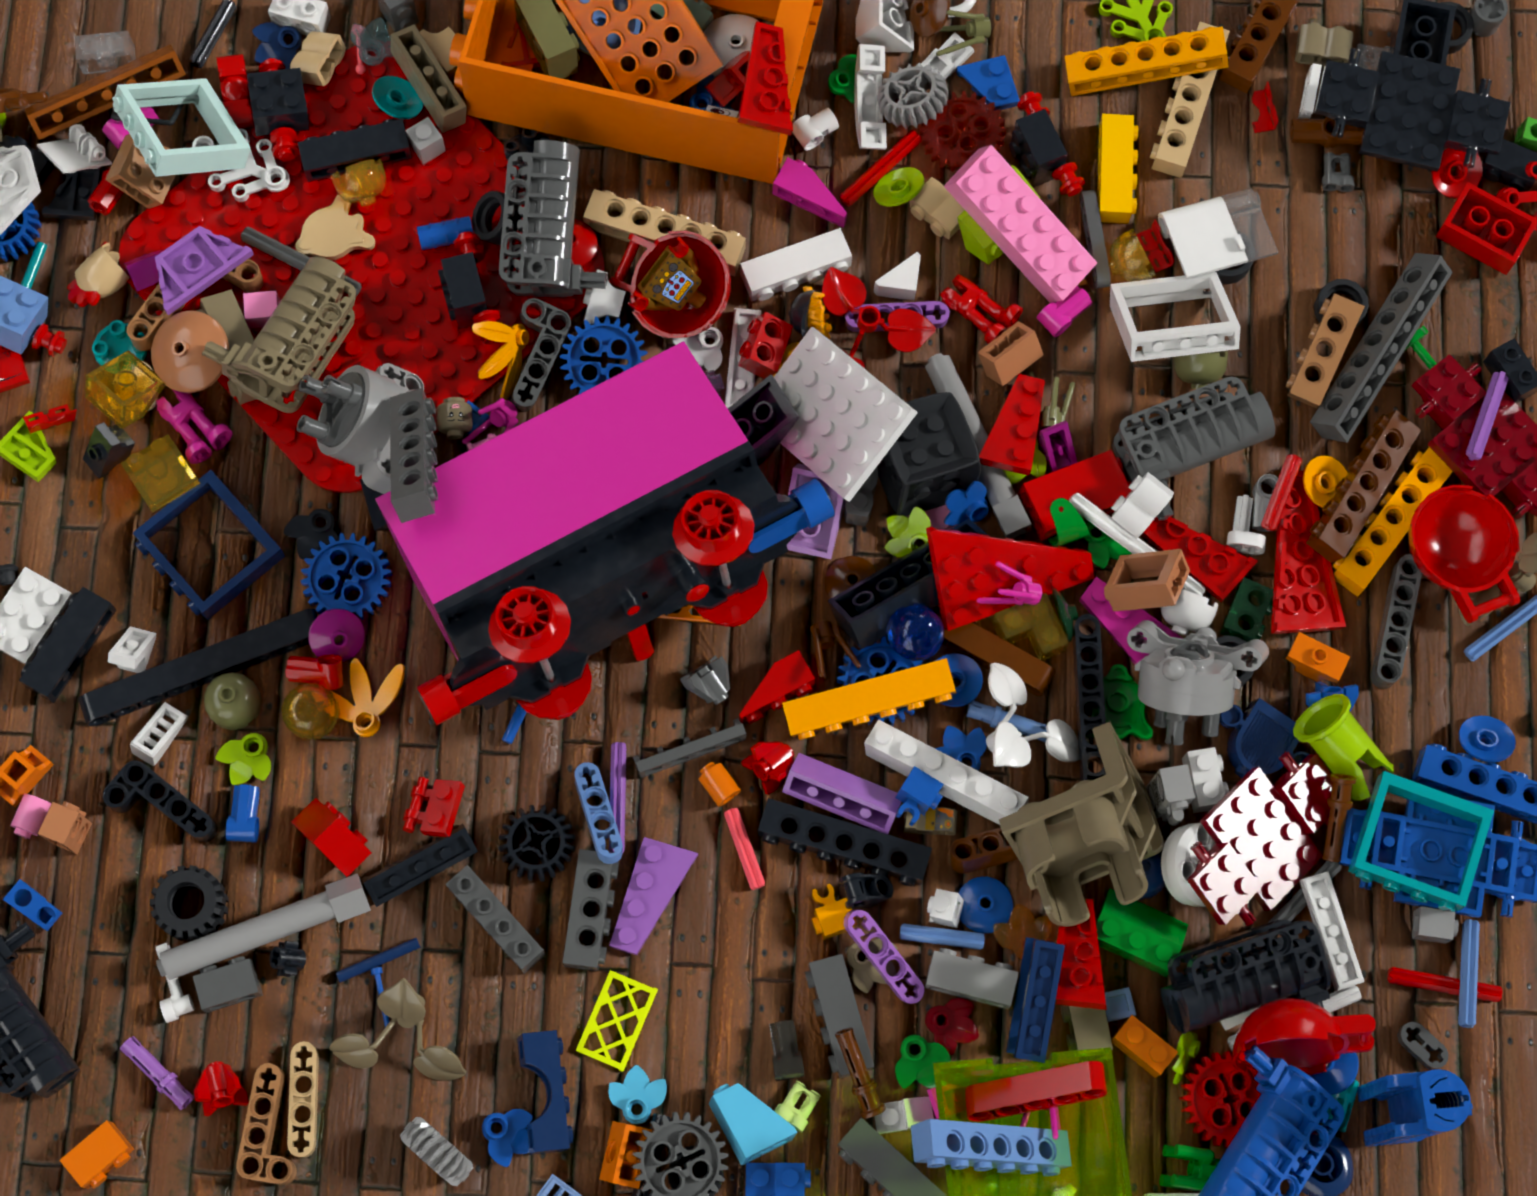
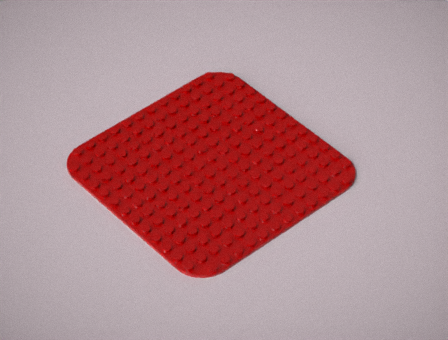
[119,41,605,493]

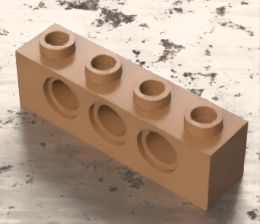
[1285,293,1365,409]

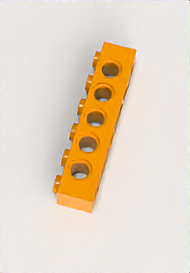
[1065,26,1228,96]
[1332,447,1452,597]

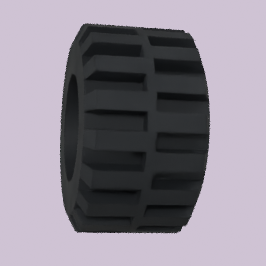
[150,865,229,942]

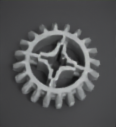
[877,62,948,129]
[400,1117,473,1186]

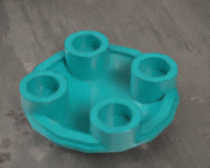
[92,320,147,373]

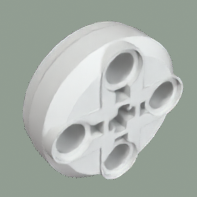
[1161,823,1216,907]

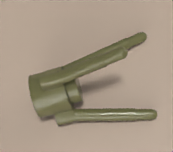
[936,10,991,56]
[1029,371,1075,430]

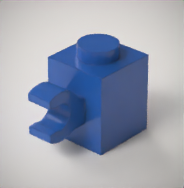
[895,766,944,826]

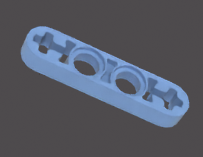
[574,762,623,864]

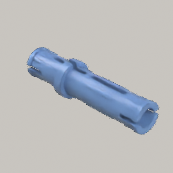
[966,700,1047,743]

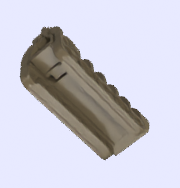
[202,257,356,413]

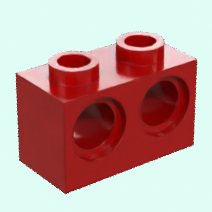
[738,312,793,379]

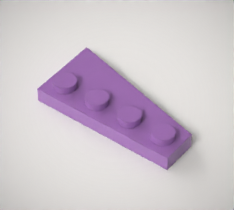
[609,837,698,955]

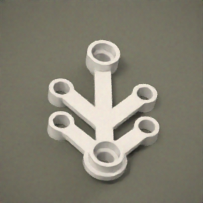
[192,129,290,202]

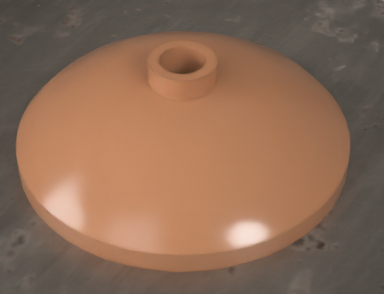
[151,311,229,393]

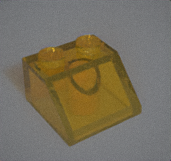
[85,350,166,429]
[121,434,200,513]

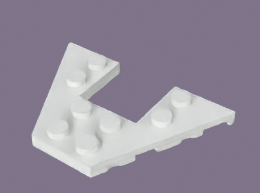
[0,145,41,235]

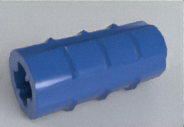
[417,216,474,250]

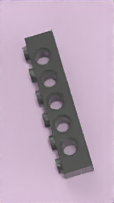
[390,388,438,523]

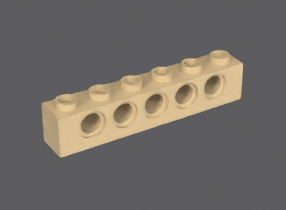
[1150,22,1230,178]
[583,189,746,276]

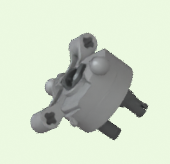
[1127,620,1269,745]

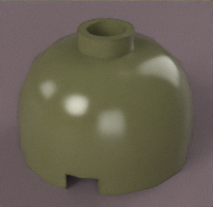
[1173,351,1228,389]
[204,672,262,730]

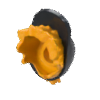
[788,286,832,340]

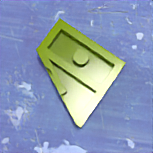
[0,411,56,482]

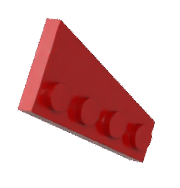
[737,21,793,136]
[979,374,1045,476]
[1141,516,1258,603]
[1055,899,1107,1010]

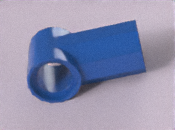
[226,784,260,842]

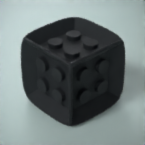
[877,392,981,516]

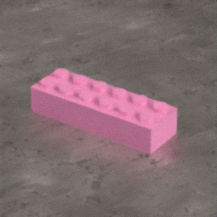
[944,145,1097,303]

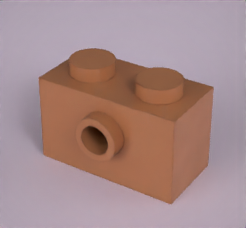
[977,321,1044,386]

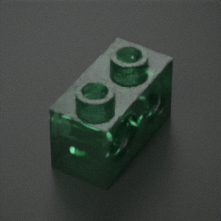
[1219,577,1273,642]

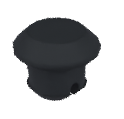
[0,564,18,586]

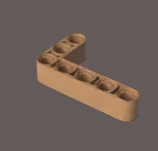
[127,259,264,351]

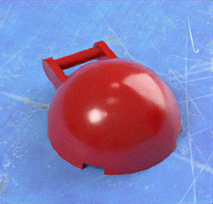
[609,230,731,338]
[1408,485,1520,623]
[1232,998,1376,1075]

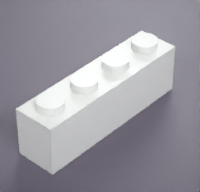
[740,228,852,301]

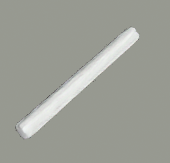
[1069,493,1206,596]

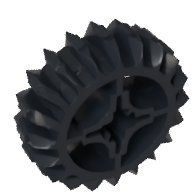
[498,805,576,882]

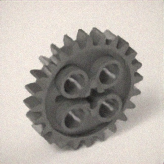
[631,1112,728,1196]

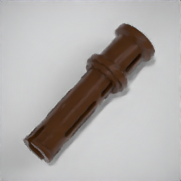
[1322,773,1357,862]
[835,1027,886,1118]

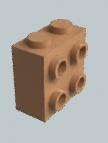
[105,134,175,209]

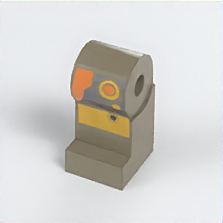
[903,807,958,835]

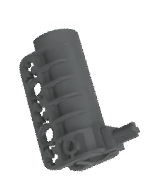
[499,140,607,298]
[1112,377,1275,521]

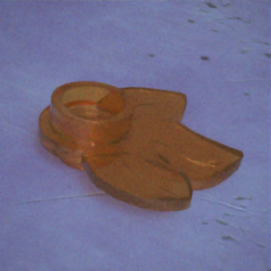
[993,904,1051,960]

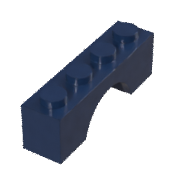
[517,1030,573,1155]

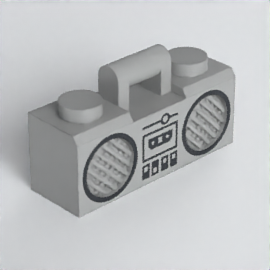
[1146,764,1195,826]

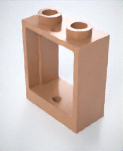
[1104,549,1190,611]

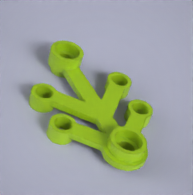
[1098,0,1173,42]

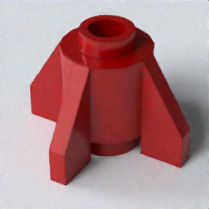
[741,741,794,795]
[194,1061,249,1116]

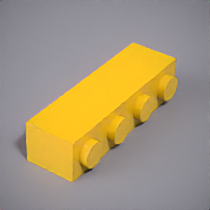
[1097,113,1138,224]

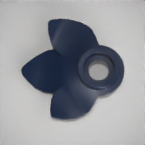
[252,22,302,69]

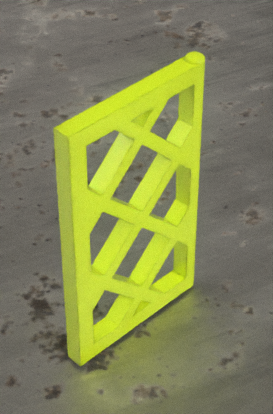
[576,970,658,1072]

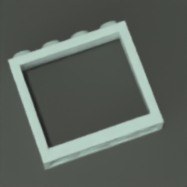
[112,78,250,177]

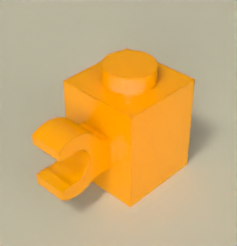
[811,884,858,940]

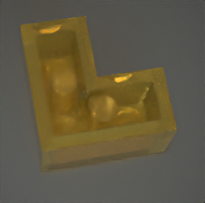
[992,593,1069,660]

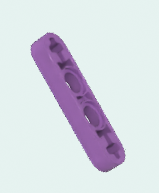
[844,301,950,332]
[843,909,924,1004]

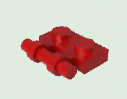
[403,777,465,837]

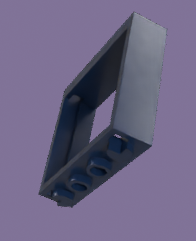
[133,470,285,620]

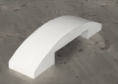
[854,44,887,150]

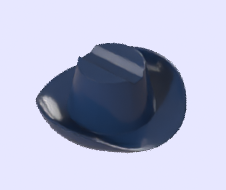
[1289,1130,1353,1196]

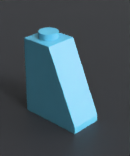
[709,1083,797,1166]

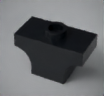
[83,422,135,479]

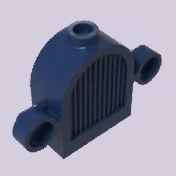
[1220,698,1309,778]

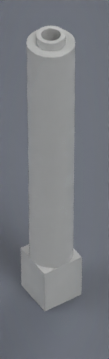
[925,353,1032,539]
[156,873,371,980]

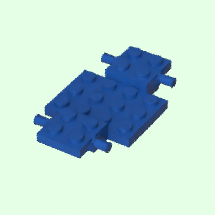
[1338,799,1537,918]

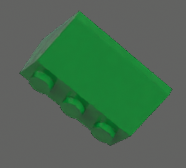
[1096,889,1189,977]

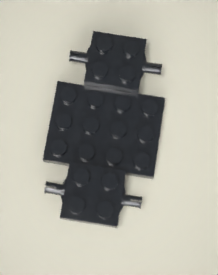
[1314,48,1511,172]

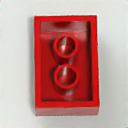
[1435,182,1537,275]

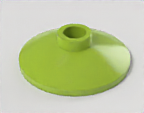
[873,167,924,207]

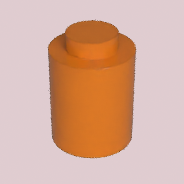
[698,762,741,807]

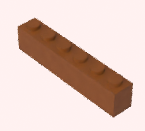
[24,44,186,140]

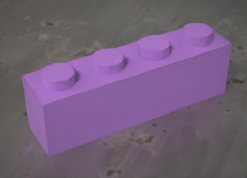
[782,753,901,834]

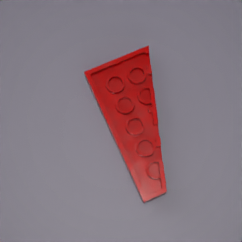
[1271,471,1346,634]

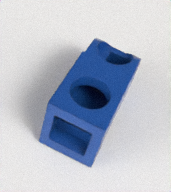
[3,879,62,931]

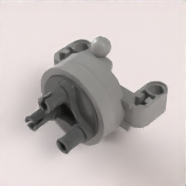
[297,363,424,494]

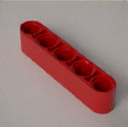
[965,1061,1107,1122]

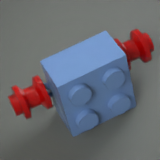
[0,276,67,357]

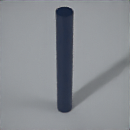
[336,937,421,983]

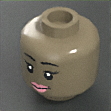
[436,397,473,439]

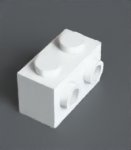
[1182,747,1229,813]

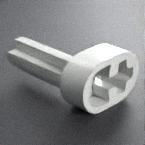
[1226,495,1266,555]

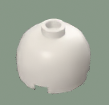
[1161,590,1219,636]

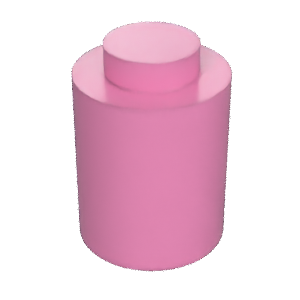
[10,793,51,839]

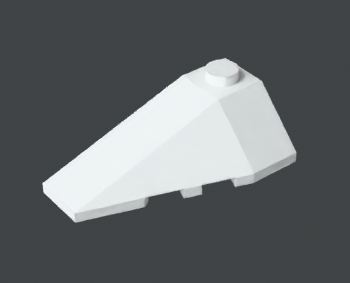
[855,0,914,53]

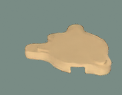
[296,192,375,260]

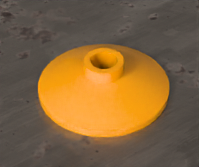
[1303,456,1348,508]

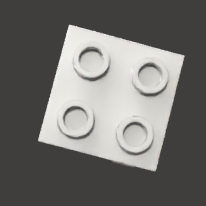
[37,124,112,174]

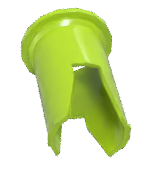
[1293,694,1394,801]

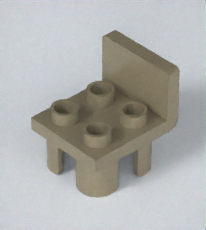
[999,722,1165,927]

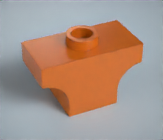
[1286,632,1350,684]
[0,745,54,807]

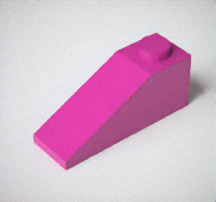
[773,157,847,228]

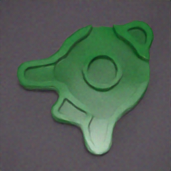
[1085,664,1153,741]

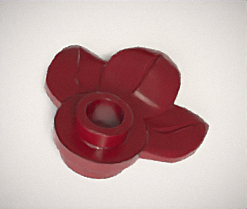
[925,998,979,1055]

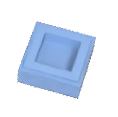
[1105,987,1136,1023]

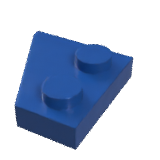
[956,55,1020,112]

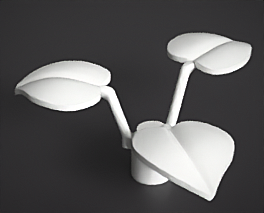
[986,663,1080,768]

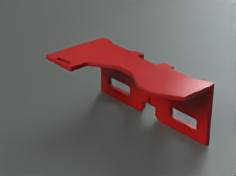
[1251,82,1279,133]
[1136,219,1174,273]
[23,404,77,434]

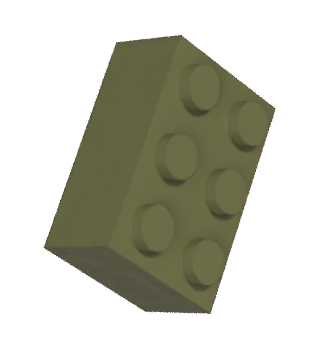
[514,0,580,79]

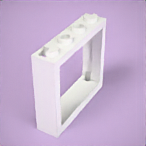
[1110,272,1240,362]

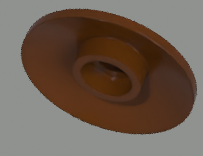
[909,0,950,37]
[825,556,877,599]

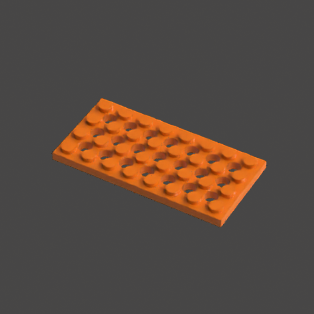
[555,0,724,102]

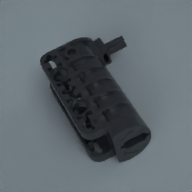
[1160,920,1331,1034]
[0,922,80,1098]

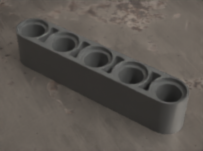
[1371,554,1422,689]

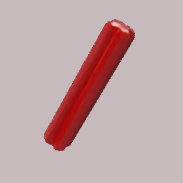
[1261,454,1302,531]

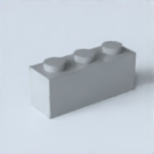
[924,948,1019,1009]

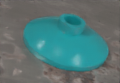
[372,76,423,119]

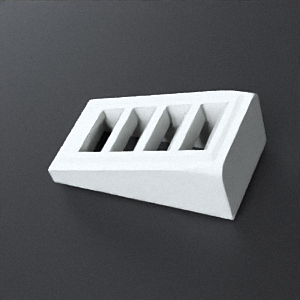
[130,702,188,766]

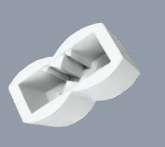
[1111,472,1174,538]

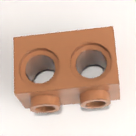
[37,801,92,854]

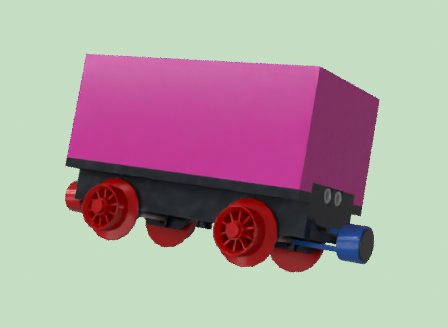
[375,341,835,725]

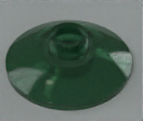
[1052,588,1079,643]

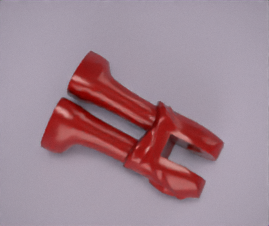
[940,274,1023,344]

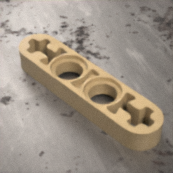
[287,1041,319,1158]

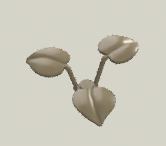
[1458,532,1537,627]
[330,978,467,1081]

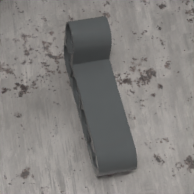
[511,298,571,412]

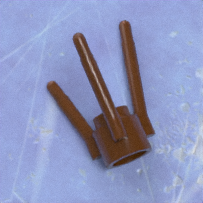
[810,620,861,680]

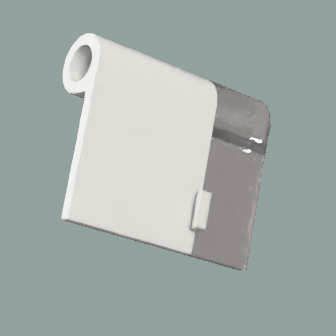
[1158,188,1279,279]

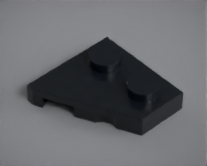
[42,168,103,221]

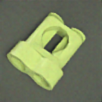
[774,1080,821,1133]

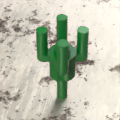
[1159,1144,1220,1192]

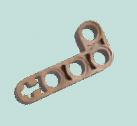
[236,1063,297,1185]

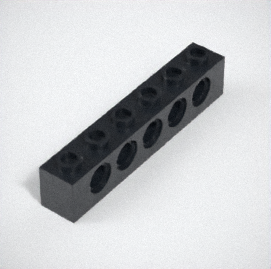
[758,798,932,887]

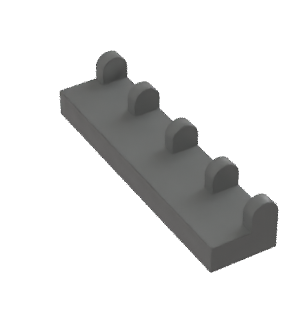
[633,718,746,778]

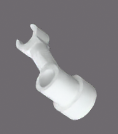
[156,943,195,1023]

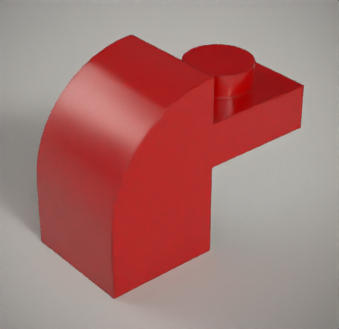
[704,51,750,107]

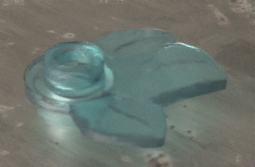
[350,17,393,66]

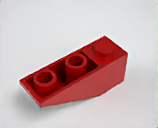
[739,650,815,724]

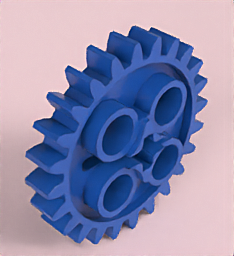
[560,316,648,395]
[300,533,392,620]
[837,636,923,726]

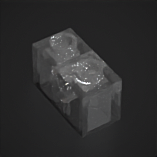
[75,31,135,74]

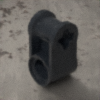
[839,873,894,909]

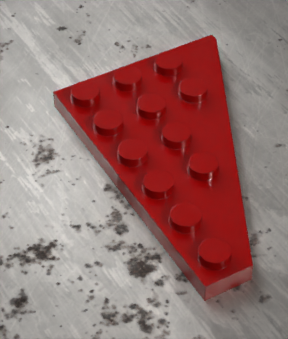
[926,527,1095,631]

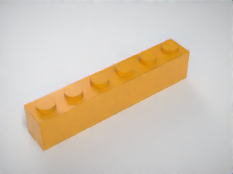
[782,658,956,740]

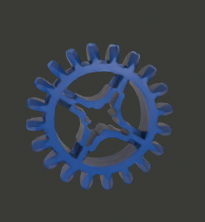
[0,202,42,262]

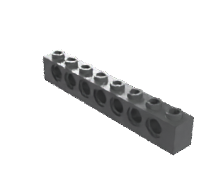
[1310,253,1453,442]

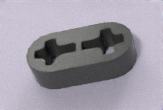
[1397,1022,1449,1070]

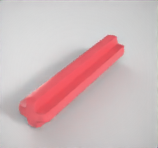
[724,808,765,890]

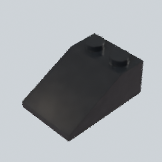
[728,374,800,466]

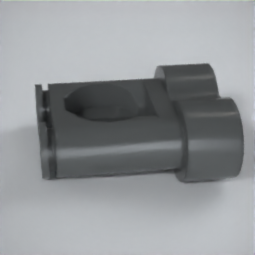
[1322,152,1354,192]

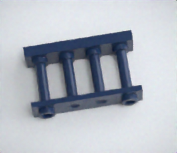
[1006,937,1065,1063]

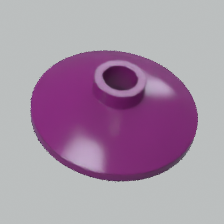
[308,608,365,662]

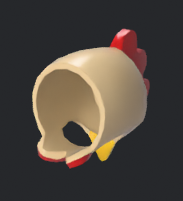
[67,242,130,307]

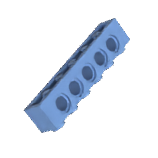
[911,1119,1072,1176]

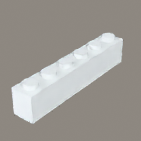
[864,719,1029,825]

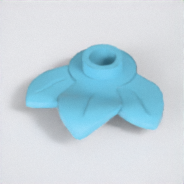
[608,1065,667,1124]

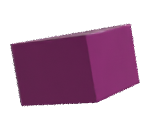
[1037,420,1077,473]

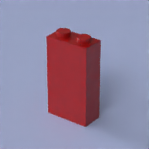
[1018,450,1132,541]

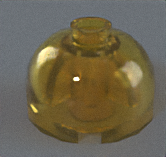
[331,159,386,207]
[1108,228,1156,282]
[281,683,340,740]

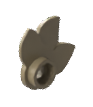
[846,939,898,993]

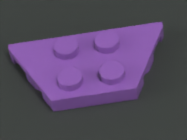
[155,226,254,315]

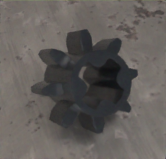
[270,941,306,977]

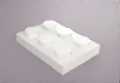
[0,567,73,665]

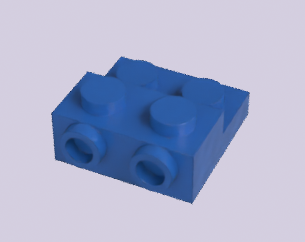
[745,1163,811,1196]

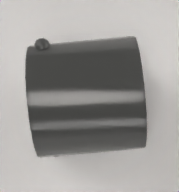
[1469,0,1508,37]

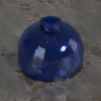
[886,603,944,661]

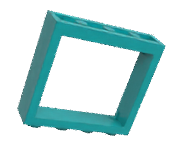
[1348,771,1494,912]

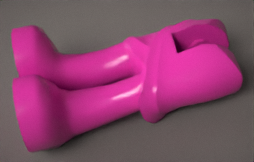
[156,389,233,464]

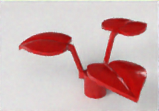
[822,267,936,368]

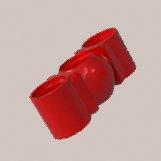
[216,54,254,129]

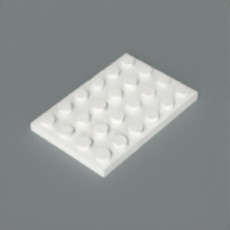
[774,327,918,502]

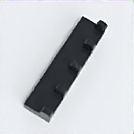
[361,823,478,907]

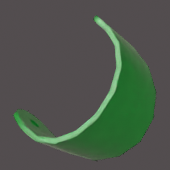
[1047,498,1089,547]

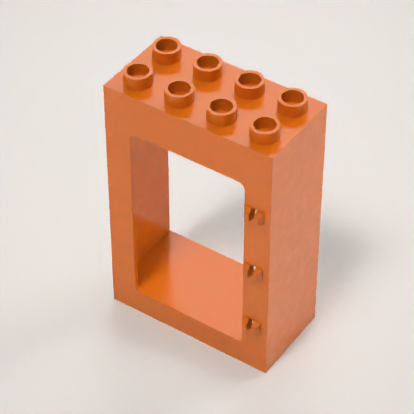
[449,0,823,184]

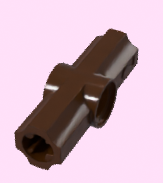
[1290,117,1364,148]

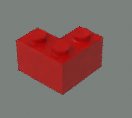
[291,798,372,877]

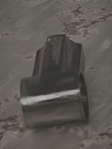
[769,1020,805,1081]

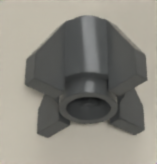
[680,655,731,705]

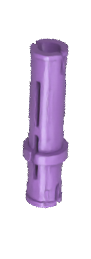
[120,1036,194,1110]

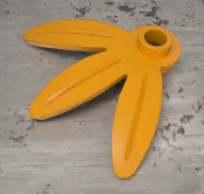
[472,321,529,400]
[311,658,405,737]

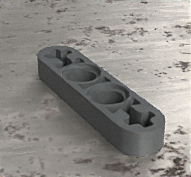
[1079,189,1111,289]

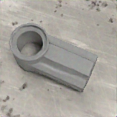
[1252,474,1278,532]

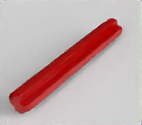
[840,130,921,207]
[1387,967,1503,1002]

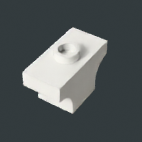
[583,270,626,325]

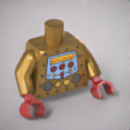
[628,237,706,312]

